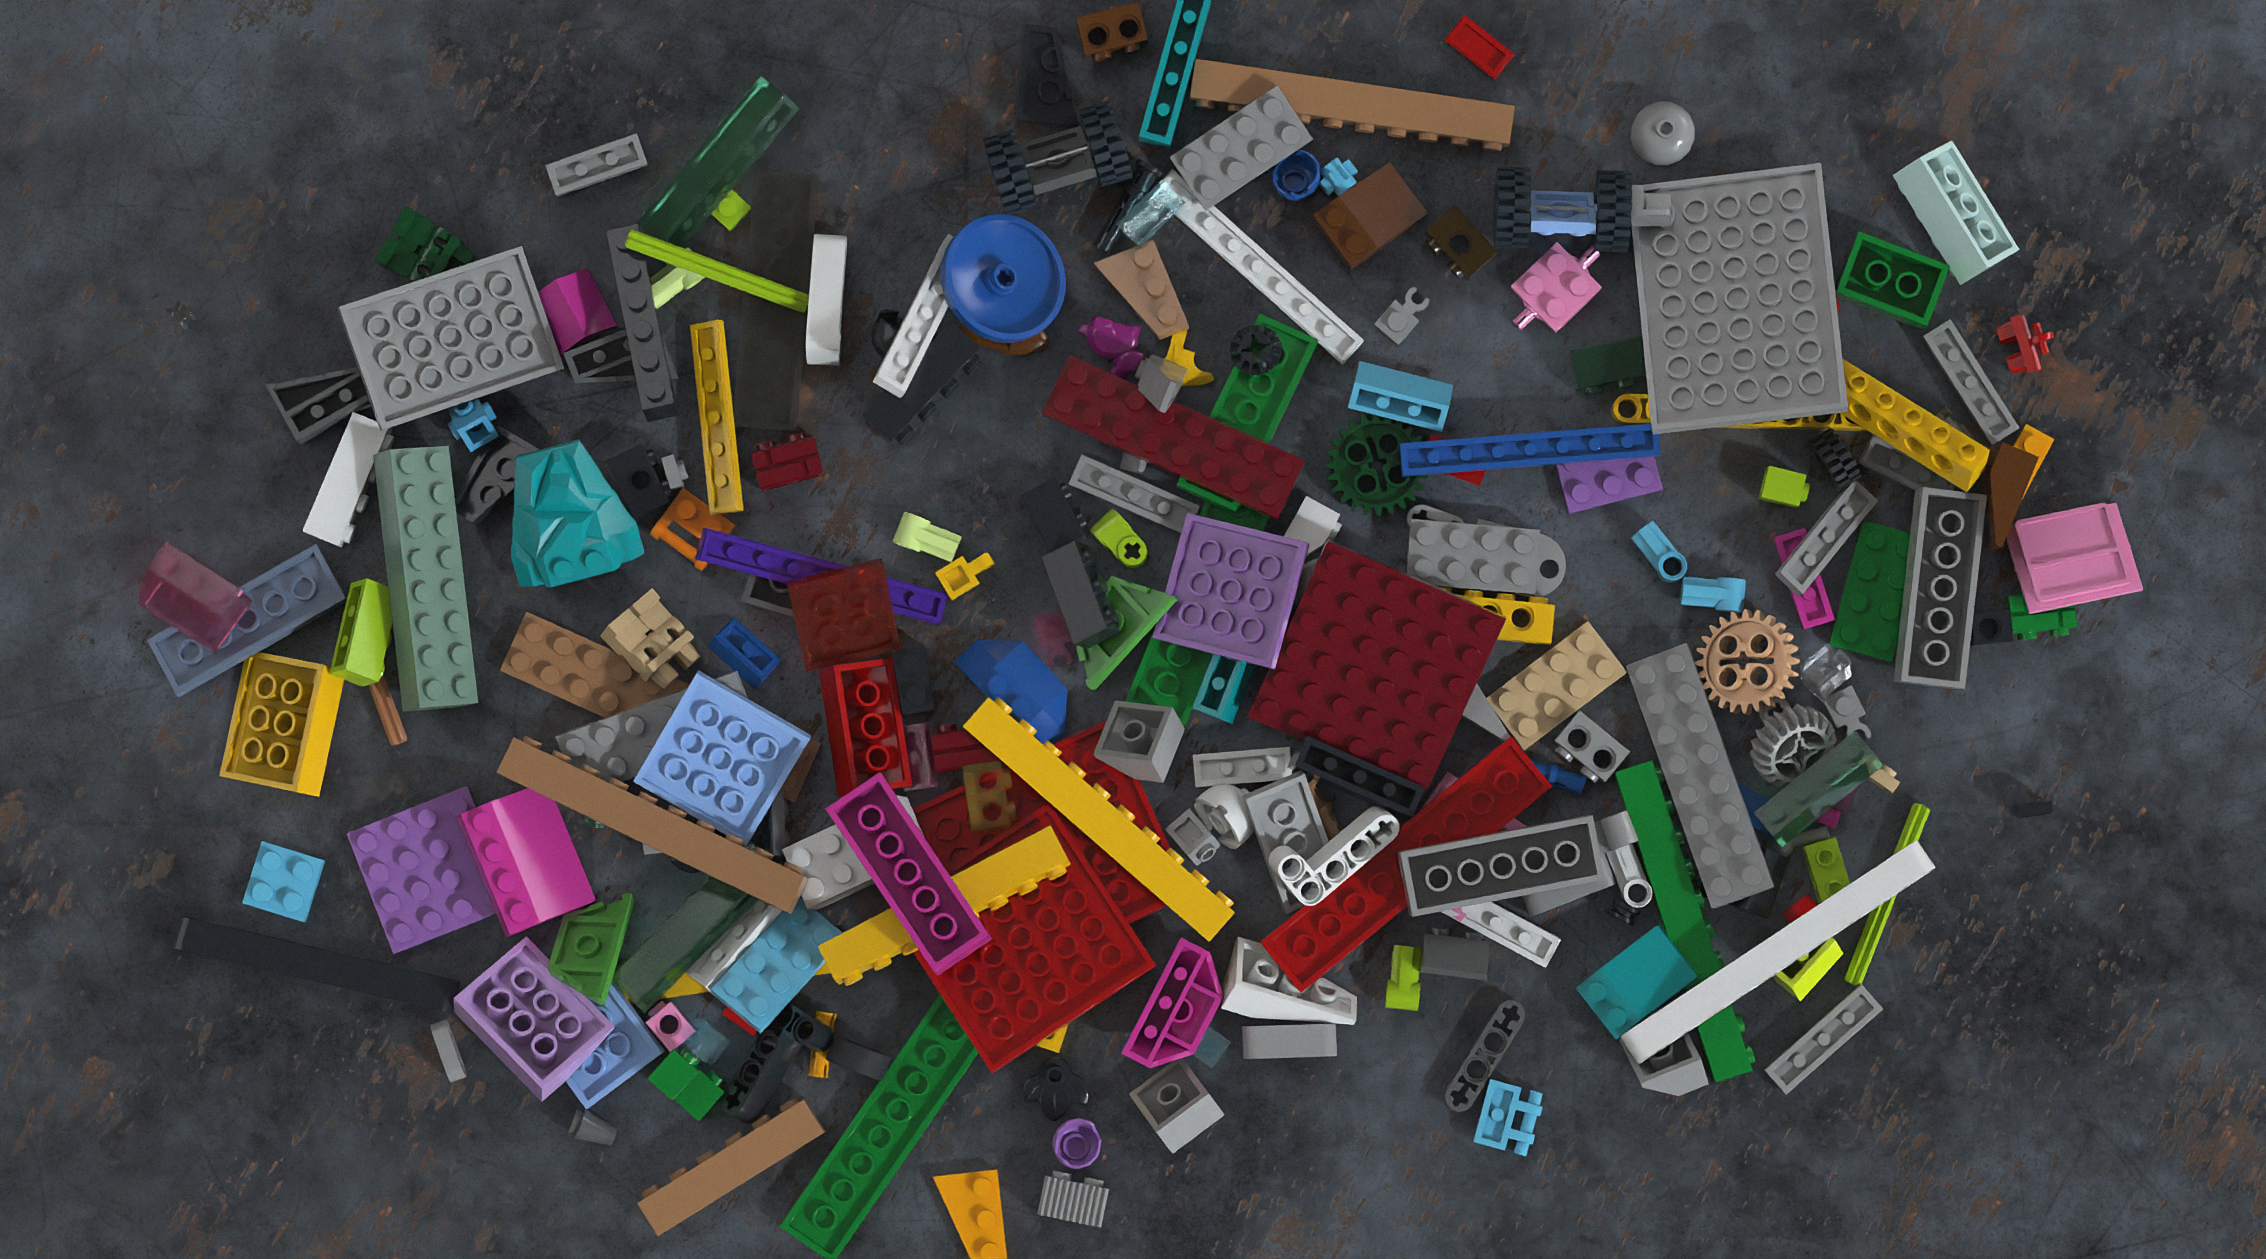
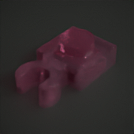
[1034,609,1072,668]

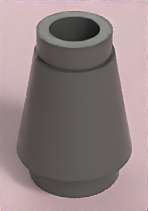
[567,1109,618,1146]

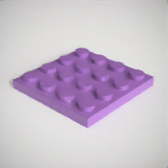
[1152,513,1309,670]
[346,786,496,954]

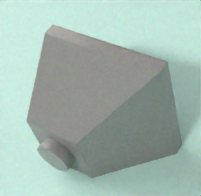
[1620,1033,1709,1096]

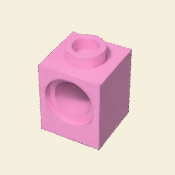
[646,1001,698,1052]

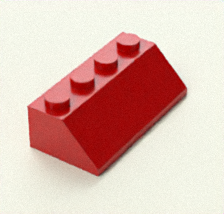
[818,658,912,797]

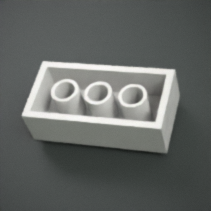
[782,795,924,910]

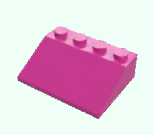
[457,788,596,937]

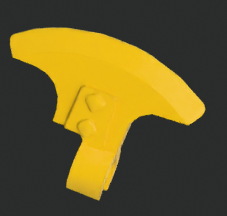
[1145,329,1214,386]

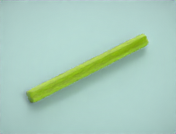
[625,230,809,313]
[1844,803,1930,986]

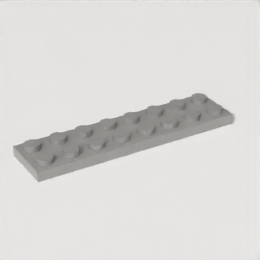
[1626,643,1775,909]

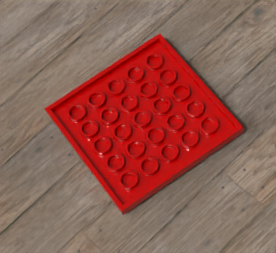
[885,802,1156,1074]

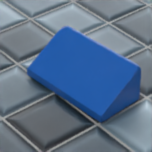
[708,617,781,689]

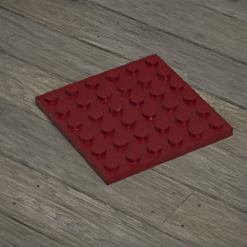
[1247,539,1506,794]

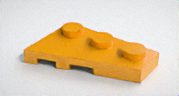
[933,1169,1007,1259]

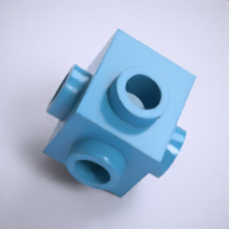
[447,398,499,452]

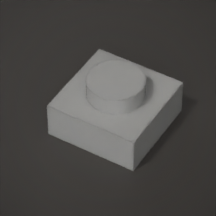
[661,454,688,491]

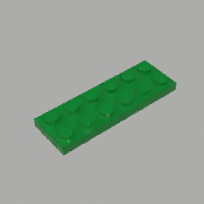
[1177,314,1318,514]

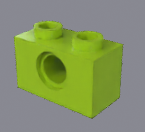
[1800,837,1850,905]

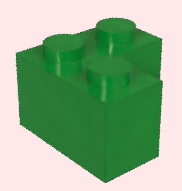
[647,1048,726,1121]

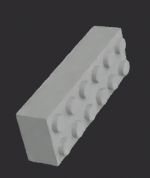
[1893,487,1987,690]
[1397,815,1605,917]

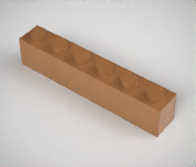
[637,1097,826,1236]

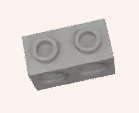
[1553,711,1630,783]

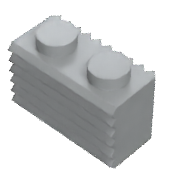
[1037,1170,1109,1227]

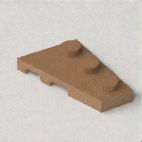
[1093,240,1189,340]

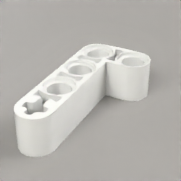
[806,234,847,366]
[1269,806,1399,906]

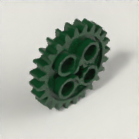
[1324,414,1428,517]

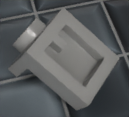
[1165,808,1220,866]

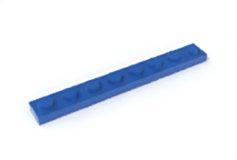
[1399,424,1661,477]

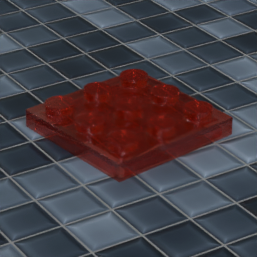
[786,559,901,672]

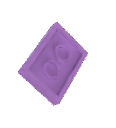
[1556,457,1663,514]

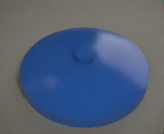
[941,214,1066,343]

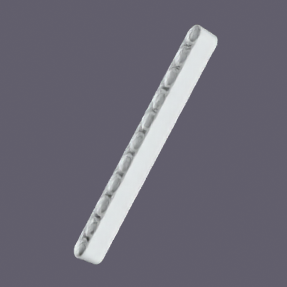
[1620,840,1936,1064]

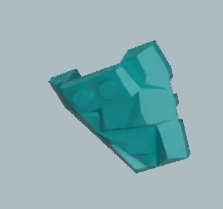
[511,439,645,587]

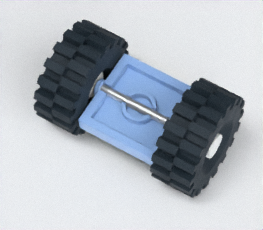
[1493,166,1632,252]

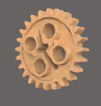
[1695,609,1800,715]

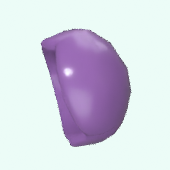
[1052,1118,1102,1169]

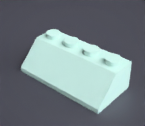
[1893,140,2019,285]

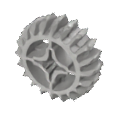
[1750,704,1837,789]

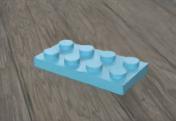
[711,898,842,1034]

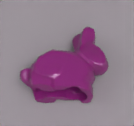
[1077,316,1145,381]

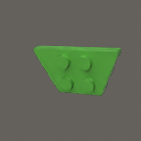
[1077,576,1178,690]
[548,893,635,1005]

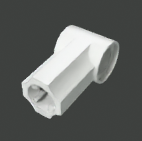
[1606,843,1652,908]

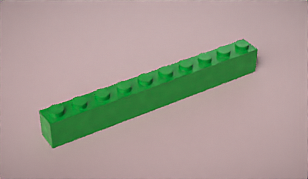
[1612,760,1755,1082]

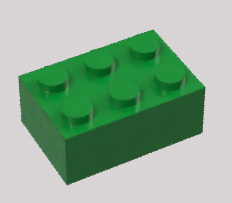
[1835,231,1950,330]

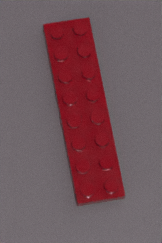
[1042,355,1305,521]

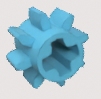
[1319,157,1358,196]

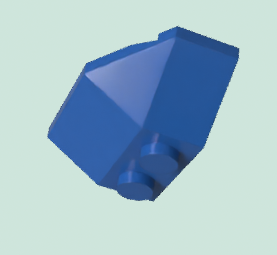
[954,640,1067,744]

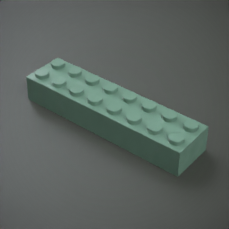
[373,446,478,712]

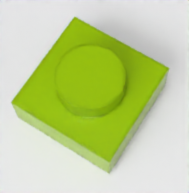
[706,186,752,232]

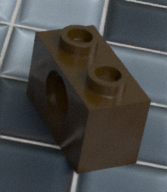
[1424,205,1498,281]

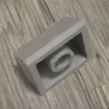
[1093,701,1185,783]
[1129,1058,1225,1154]

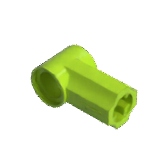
[1385,945,1422,1011]

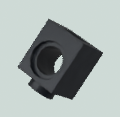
[1970,609,2014,647]

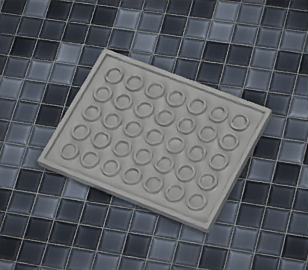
[1631,163,1848,435]

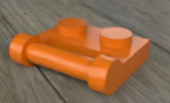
[649,488,736,572]

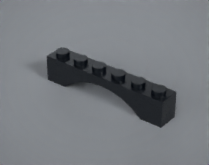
[606,224,679,422]

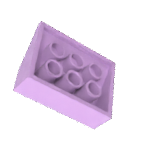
[454,936,615,1102]

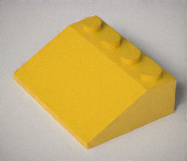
[219,652,344,797]

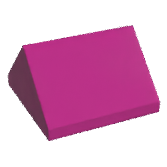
[538,268,617,355]

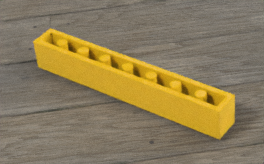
[818,825,1071,986]

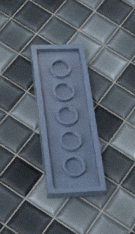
[147,544,347,697]

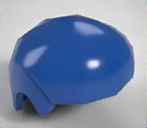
[1272,149,1320,201]

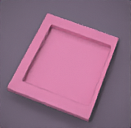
[2006,503,2143,614]

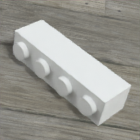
[303,412,394,548]

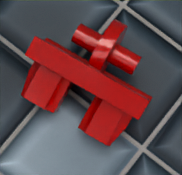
[1997,314,2055,373]

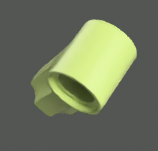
[651,247,704,309]
[892,512,962,562]

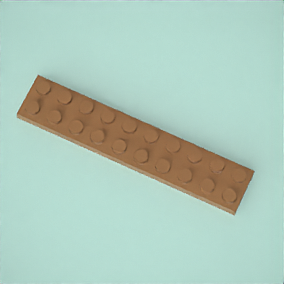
[500,612,822,803]

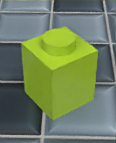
[1758,466,1810,508]

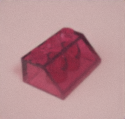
[138,541,252,654]

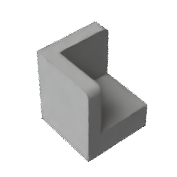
[1631,185,1671,227]

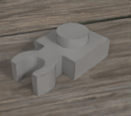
[1374,287,1430,346]
[1821,685,1871,746]

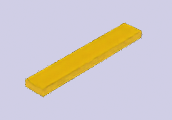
[690,319,744,516]

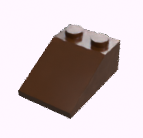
[1312,162,1428,271]
[1981,442,2039,551]

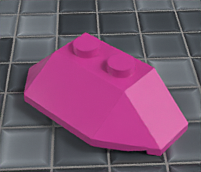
[1121,937,1224,1068]

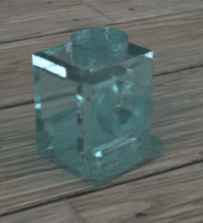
[687,1021,732,1066]

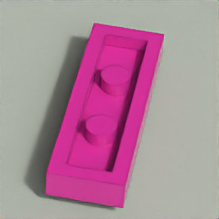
[1773,528,1835,630]

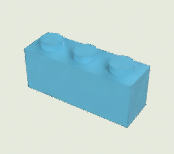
[1348,361,1453,432]

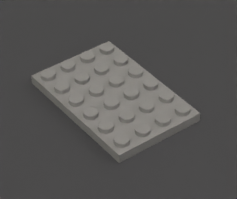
[337,246,564,431]

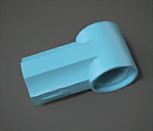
[1631,521,1687,583]
[1680,577,1746,613]

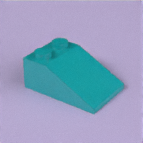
[1576,925,1699,1039]

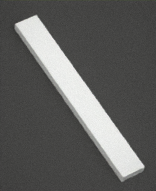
[1151,169,1364,365]

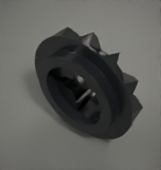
[1230,324,1282,375]

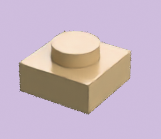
[1863,763,1900,794]

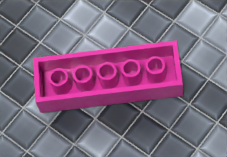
[826,772,992,975]

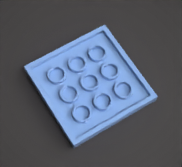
[633,670,811,846]

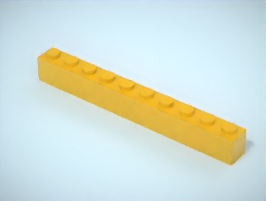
[963,697,1235,942]

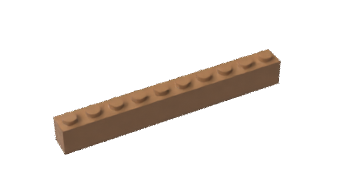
[1190,59,1515,152]
[496,736,808,914]

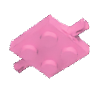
[1511,242,1602,334]

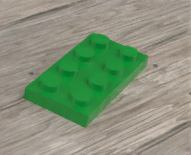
[1828,520,1910,662]

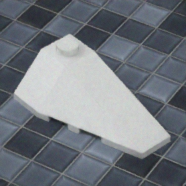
[1221,937,1357,1025]

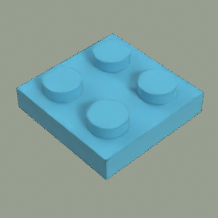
[242,841,325,922]

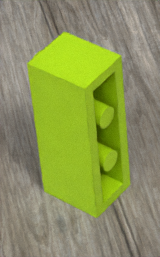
[329,578,392,687]

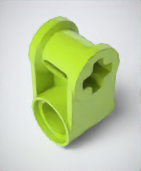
[1089,508,1148,569]

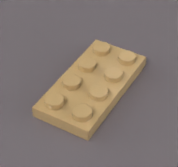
[1486,621,1627,751]

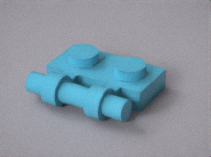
[1473,1079,1543,1156]

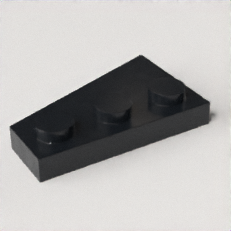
[454,425,540,525]

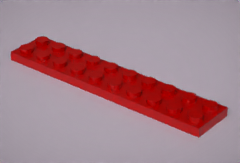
[1260,736,1552,993]

